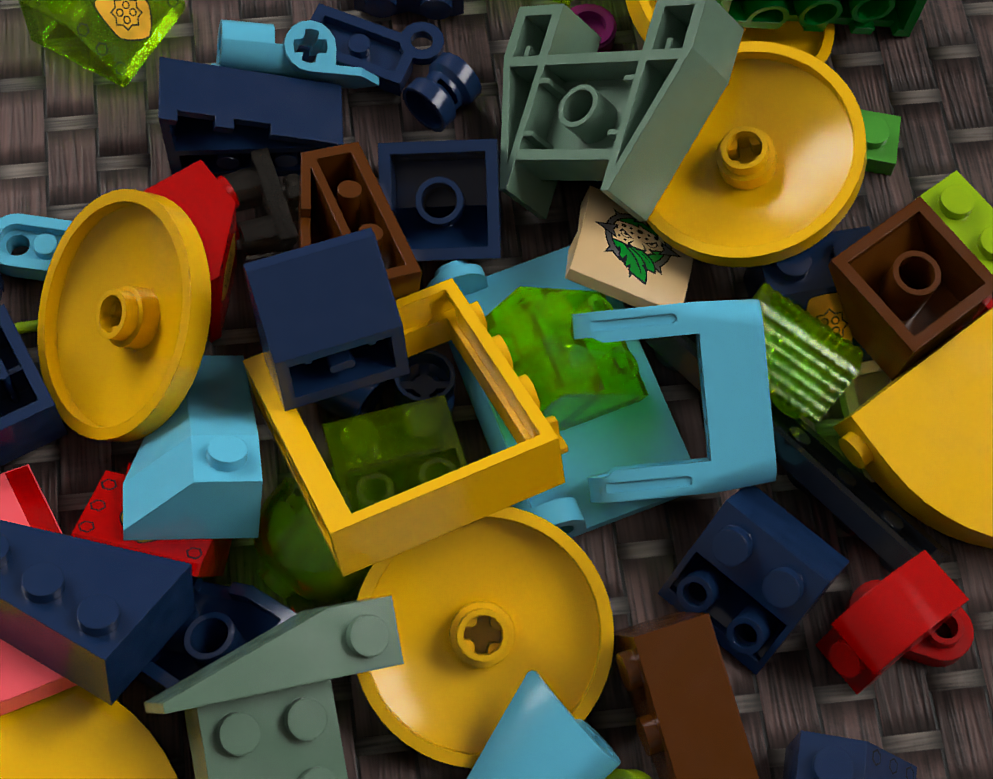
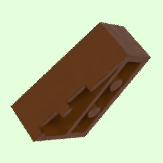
[299,142,422,300]
[613,612,759,779]

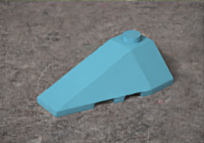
[123,355,263,540]

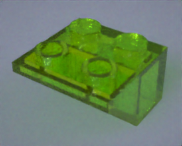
[485,286,649,431]
[322,395,467,513]

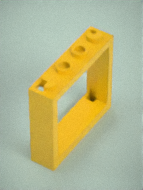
[243,278,568,577]

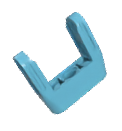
[572,299,777,503]

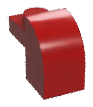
[815,550,969,695]

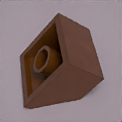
[828,196,993,380]

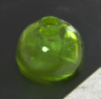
[253,477,372,602]

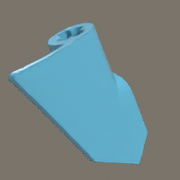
[211,19,379,89]
[466,670,621,779]

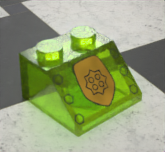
[18,0,186,88]

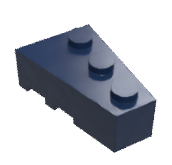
[158,57,344,178]
[0,520,195,705]

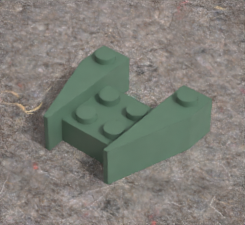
[499,0,744,221]
[144,596,404,779]

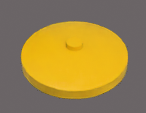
[646,41,867,267]
[37,189,211,442]
[357,506,614,769]

